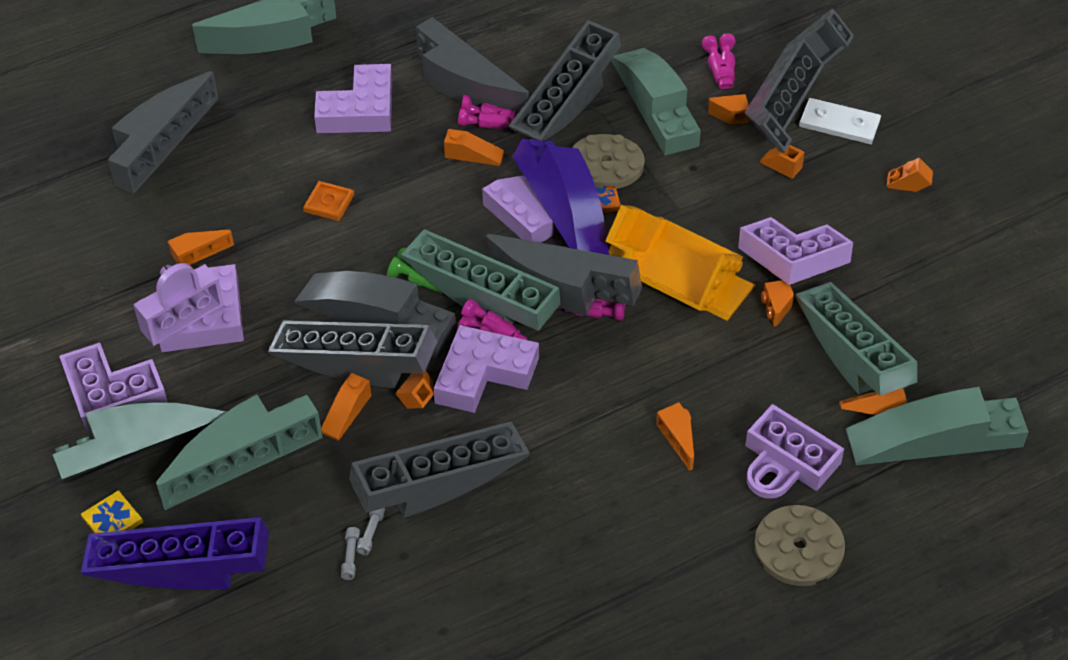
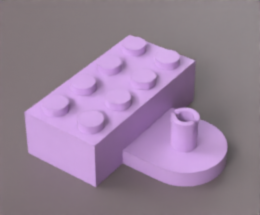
[133,263,224,346]

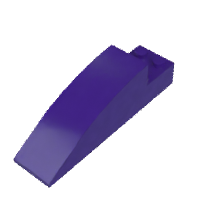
[512,139,609,255]
[81,517,269,590]

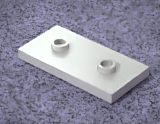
[799,98,881,145]

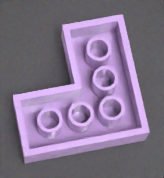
[314,64,392,133]
[738,217,853,285]
[159,264,244,352]
[434,325,539,413]
[59,343,168,433]

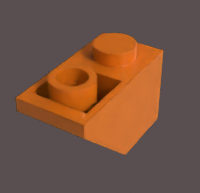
[708,94,749,125]
[760,145,805,179]
[886,158,933,192]
[761,280,794,326]
[395,370,434,409]

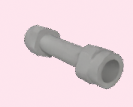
[356,508,385,555]
[341,527,360,580]

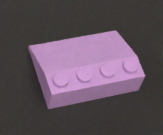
[482,176,559,243]

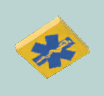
[81,490,143,533]

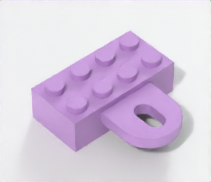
[745,404,844,499]

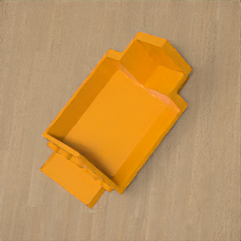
[606,205,755,321]

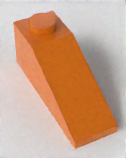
[444,129,504,166]
[168,230,234,265]
[321,373,372,441]
[839,388,907,415]
[656,402,694,471]

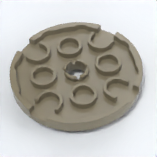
[572,134,645,189]
[754,505,845,586]

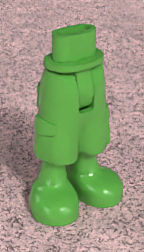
[387,248,443,294]

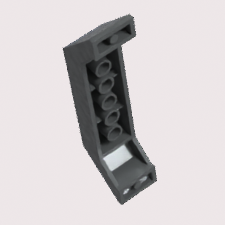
[745,9,854,153]

